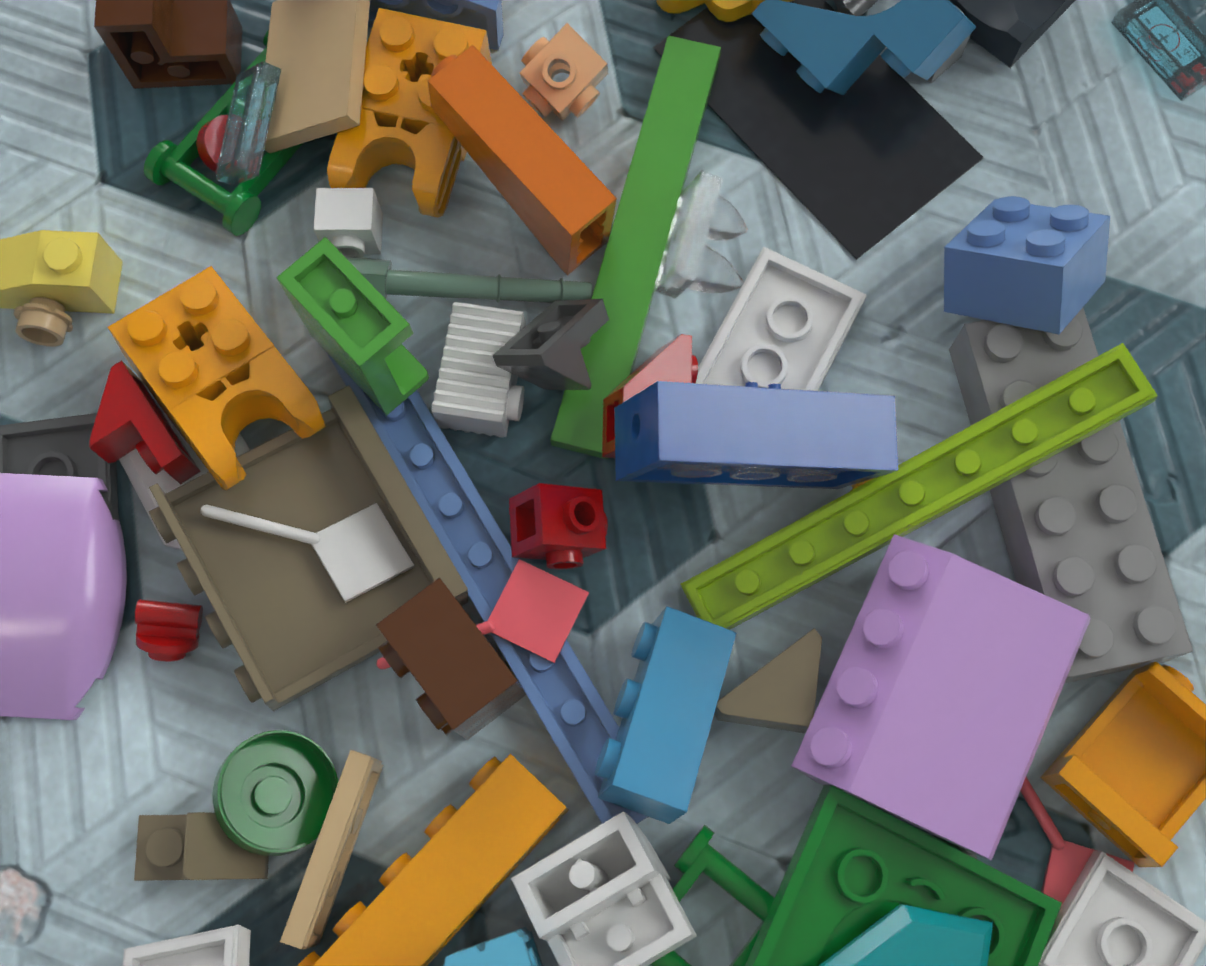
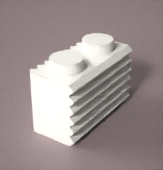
[432,302,526,438]

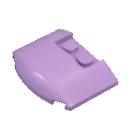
[0,473,127,720]

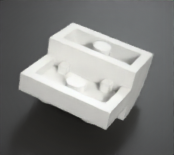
[511,811,697,966]

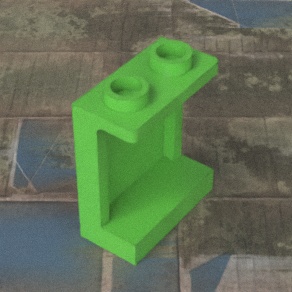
[276,237,429,416]

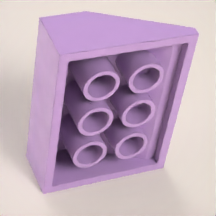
[791,534,1091,861]

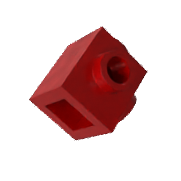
[509,483,608,570]

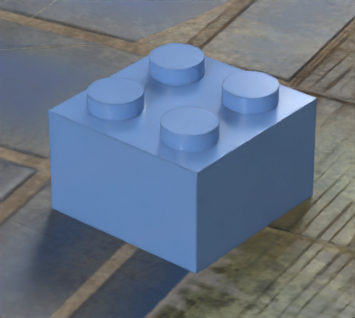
[944,196,1110,335]

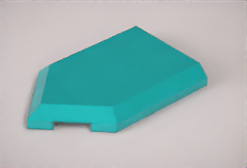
[819,904,993,966]

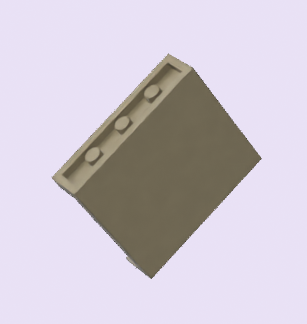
[149,385,468,712]

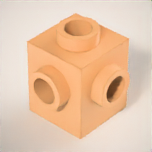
[520,23,608,121]

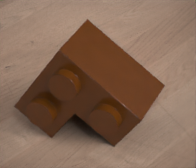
[94,0,242,89]
[376,577,526,740]

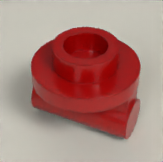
[135,599,203,662]

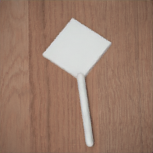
[200,503,414,603]

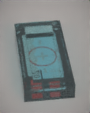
[1111,0,1206,101]
[215,61,281,186]

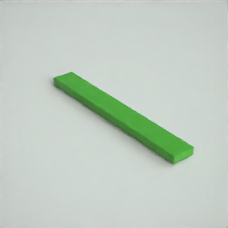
[550,35,721,460]

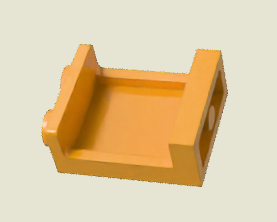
[1040,662,1206,867]

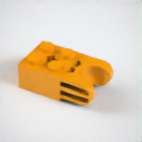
[327,8,492,218]
[108,266,326,490]

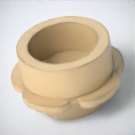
[14,297,73,347]

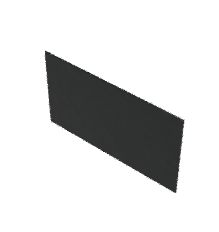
[653,0,984,260]

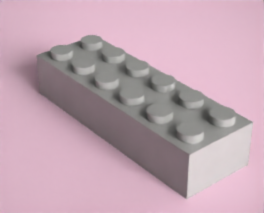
[949,308,1193,684]

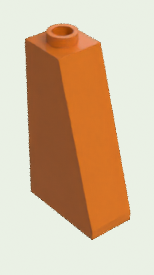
[427,45,617,276]

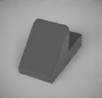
[492,299,609,390]

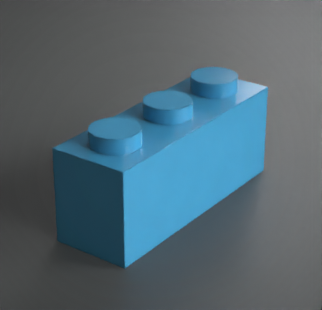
[595,606,737,824]

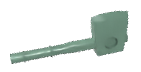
[302,255,592,303]

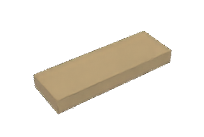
[280,749,383,950]

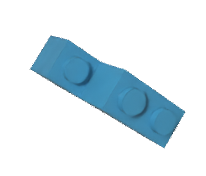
[752,0,976,95]

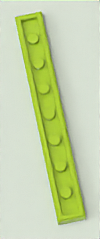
[680,343,1158,630]

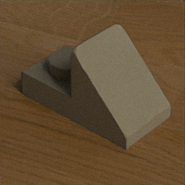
[134,812,269,881]

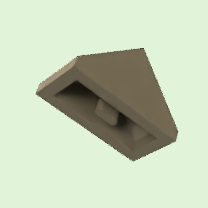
[714,628,822,733]

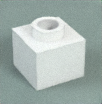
[313,188,383,258]

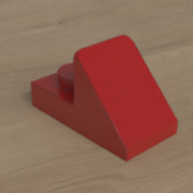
[89,360,201,485]

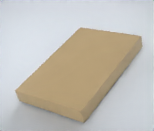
[256,0,370,153]

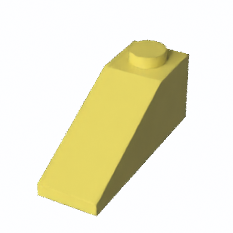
[0,230,123,314]

